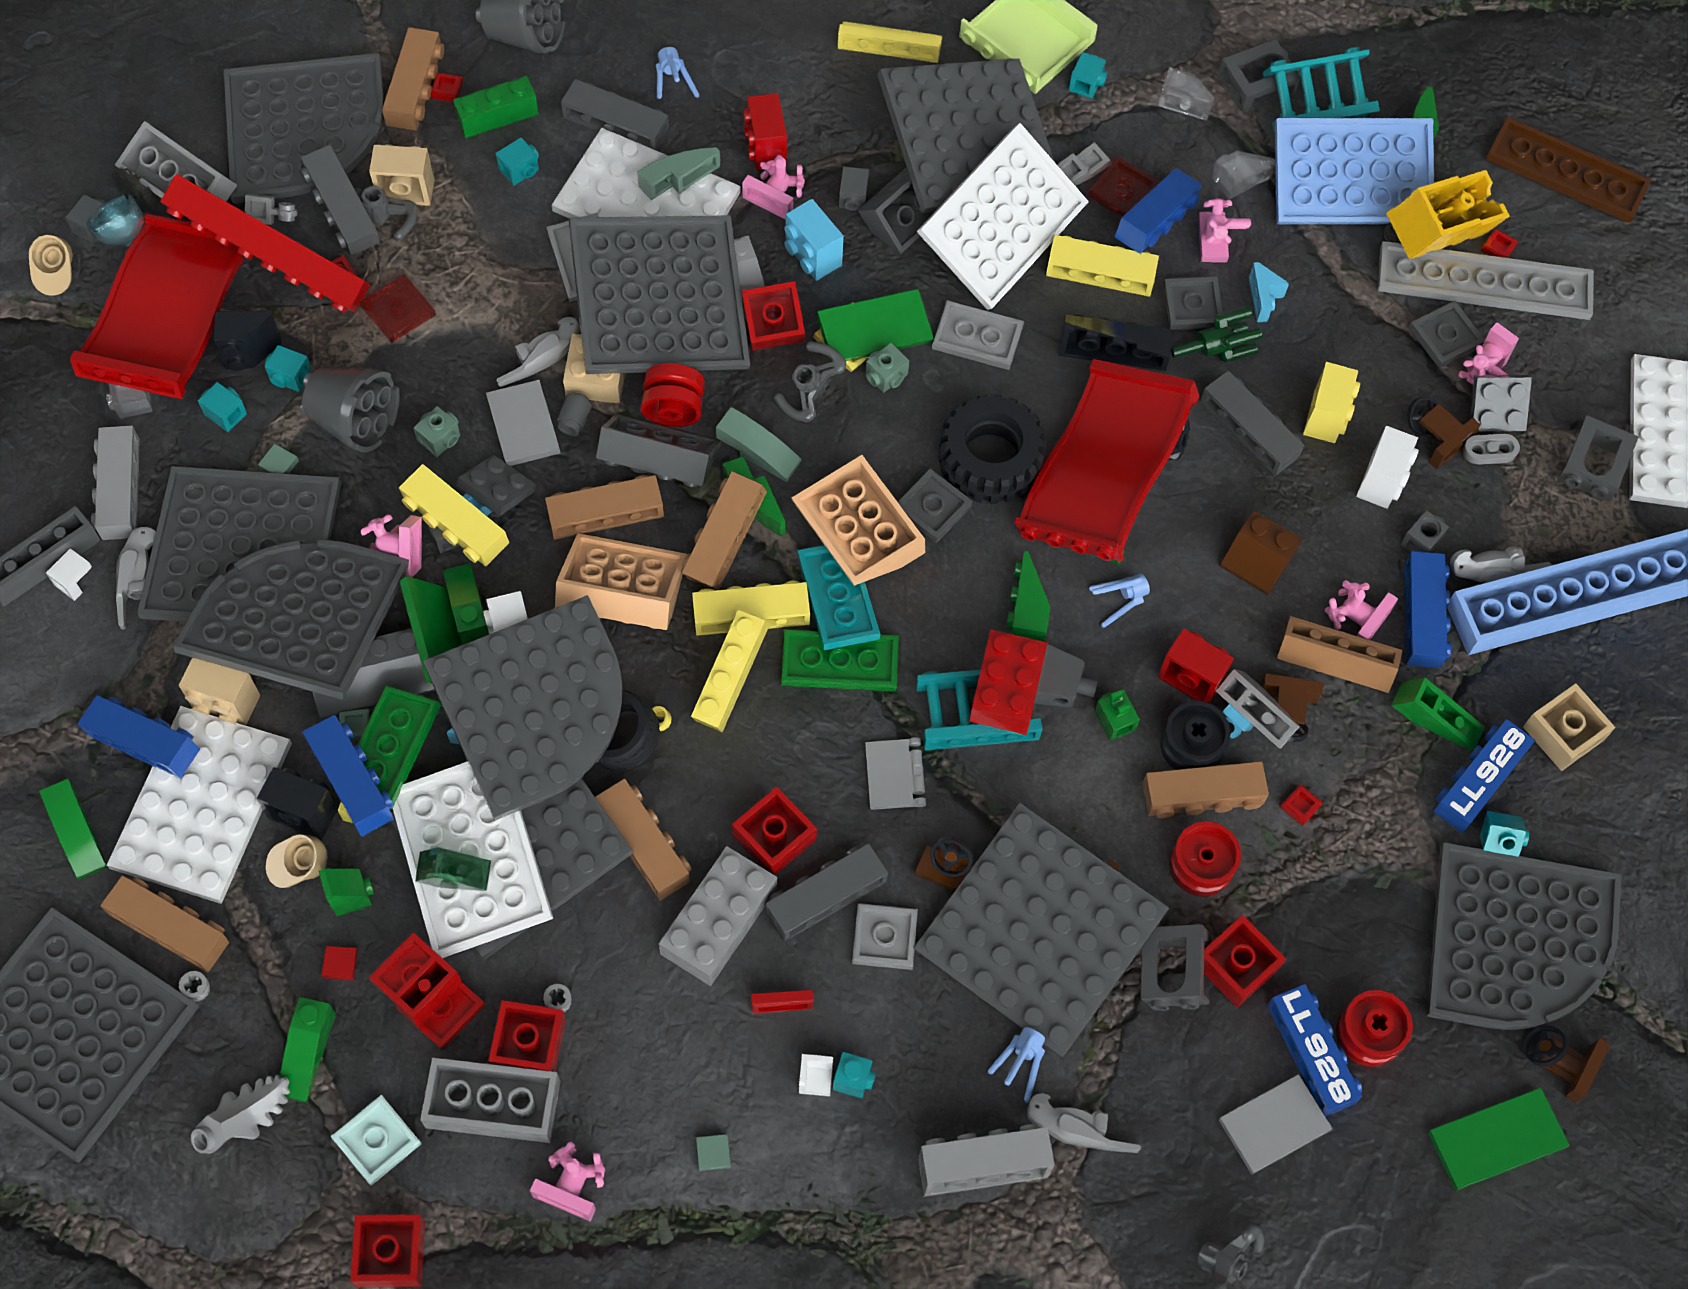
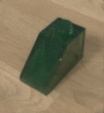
[415,847,491,891]

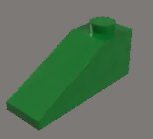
[443,563,489,645]
[1391,677,1485,751]
[280,997,336,1103]

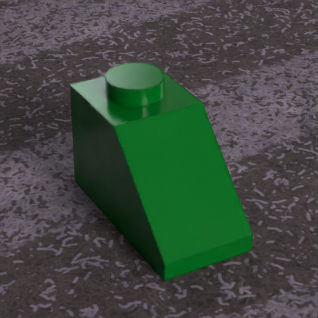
[318,869,374,917]

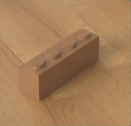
[382,27,444,131]
[682,472,767,591]
[545,475,664,540]
[1277,616,1402,693]
[1142,762,1269,818]
[595,779,692,901]
[100,875,229,973]

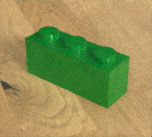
[453,76,539,139]

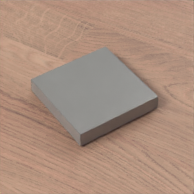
[852,903,918,970]

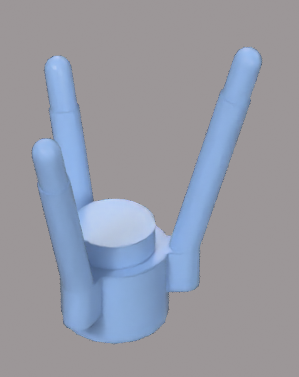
[656,47,699,99]
[1089,573,1150,628]
[988,1027,1045,1103]

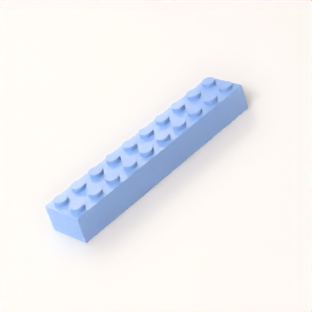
[1447,529,1688,655]

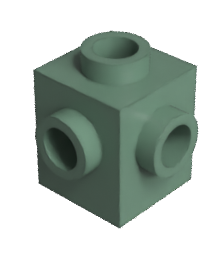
[866,343,909,393]
[414,406,460,457]

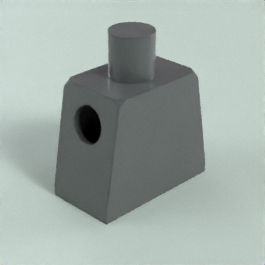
[1034,644,1098,708]

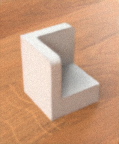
[46,548,92,601]
[799,1054,833,1096]

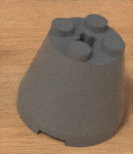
[476,0,565,53]
[300,366,400,452]

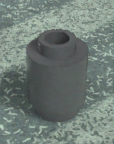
[557,393,592,436]

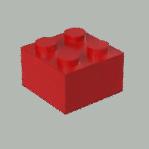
[743,93,787,171]
[742,281,805,351]
[1158,629,1234,704]
[732,786,817,875]
[1204,915,1286,1008]
[488,1000,566,1072]
[350,1214,426,1288]

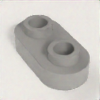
[1463,434,1520,465]

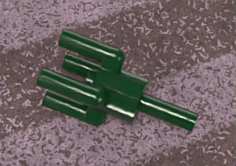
[1171,307,1262,362]

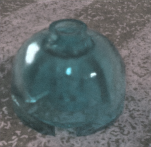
[86,195,144,246]

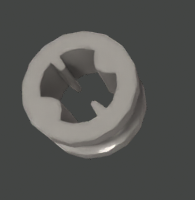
[179,971,210,1002]
[544,984,571,1012]

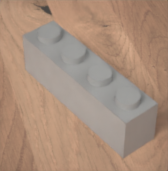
[91,425,140,540]

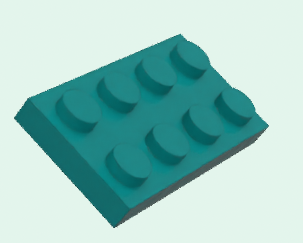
[797,545,880,650]

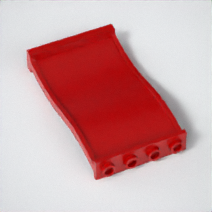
[70,213,246,399]
[1014,359,1199,562]

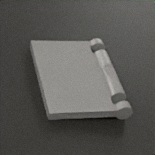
[865,737,926,810]

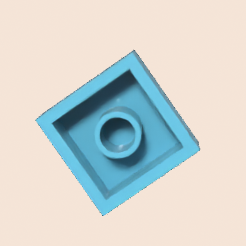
[784,199,843,281]

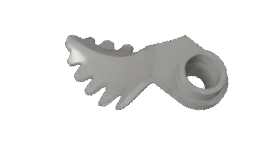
[191,1075,290,1154]

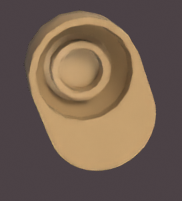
[29,235,73,296]
[266,834,328,888]

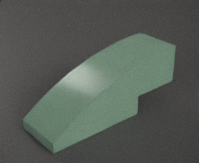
[637,147,720,201]
[716,407,801,482]

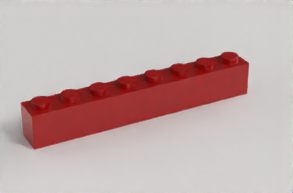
[160,174,371,313]

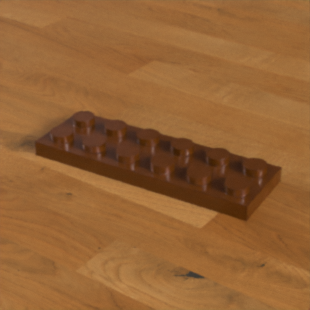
[1485,117,1651,223]

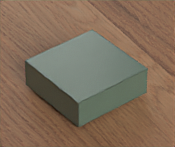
[258,444,299,474]
[339,709,370,742]
[696,1134,731,1171]

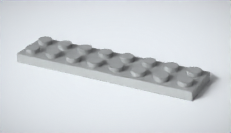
[1378,241,1594,320]

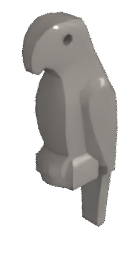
[497,317,581,387]
[116,527,156,629]
[1450,546,1552,583]
[1027,1093,1141,1153]

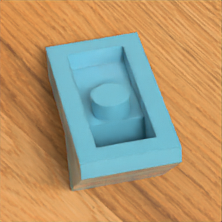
[1249,262,1289,322]

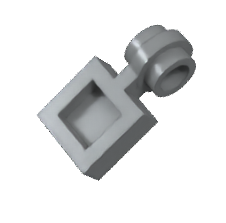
[245,193,298,225]

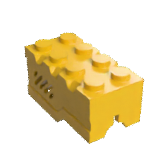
[1386,170,1510,260]

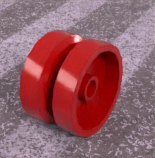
[640,363,705,427]
[1169,821,1242,897]
[1336,990,1413,1067]

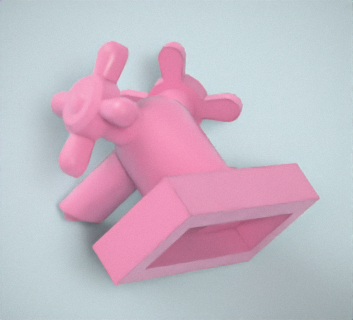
[743,155,805,220]
[1198,198,1251,262]
[1458,322,1519,384]
[360,514,422,577]
[1325,580,1398,640]
[530,1142,605,1222]

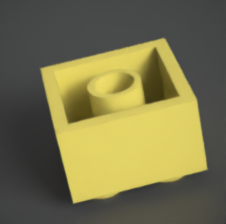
[1303,362,1360,443]

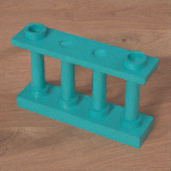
[1263,47,1380,133]
[916,670,1042,751]

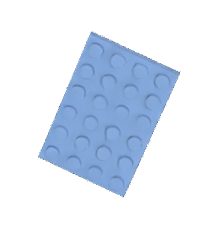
[1275,118,1434,224]

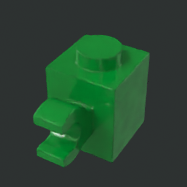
[1095,690,1140,741]

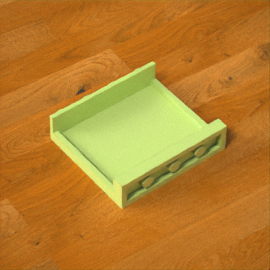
[959,0,1098,94]

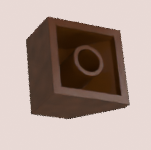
[1220,511,1303,595]

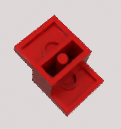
[369,932,486,1051]

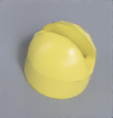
[652,706,672,731]

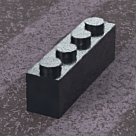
[1059,314,1173,371]

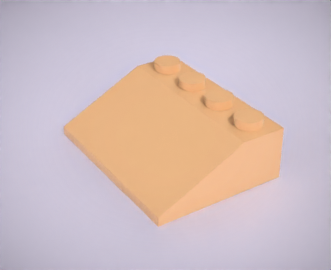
[792,455,925,586]
[555,533,687,630]

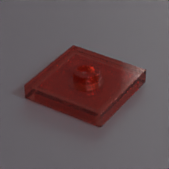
[1088,156,1160,217]
[360,274,436,343]

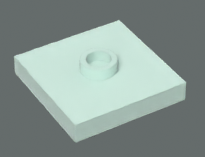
[331,1095,421,1186]

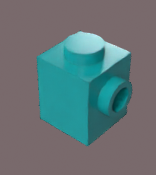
[1069,52,1108,99]
[495,138,539,186]
[265,345,312,392]
[198,382,247,432]
[1480,811,1529,857]
[833,1052,876,1099]

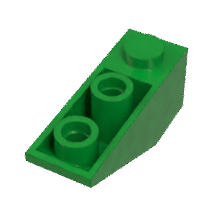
[1006,551,1050,642]

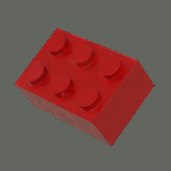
[969,630,1048,735]

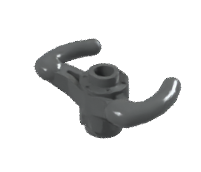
[354,186,418,240]
[774,342,846,423]
[1198,1223,1264,1289]

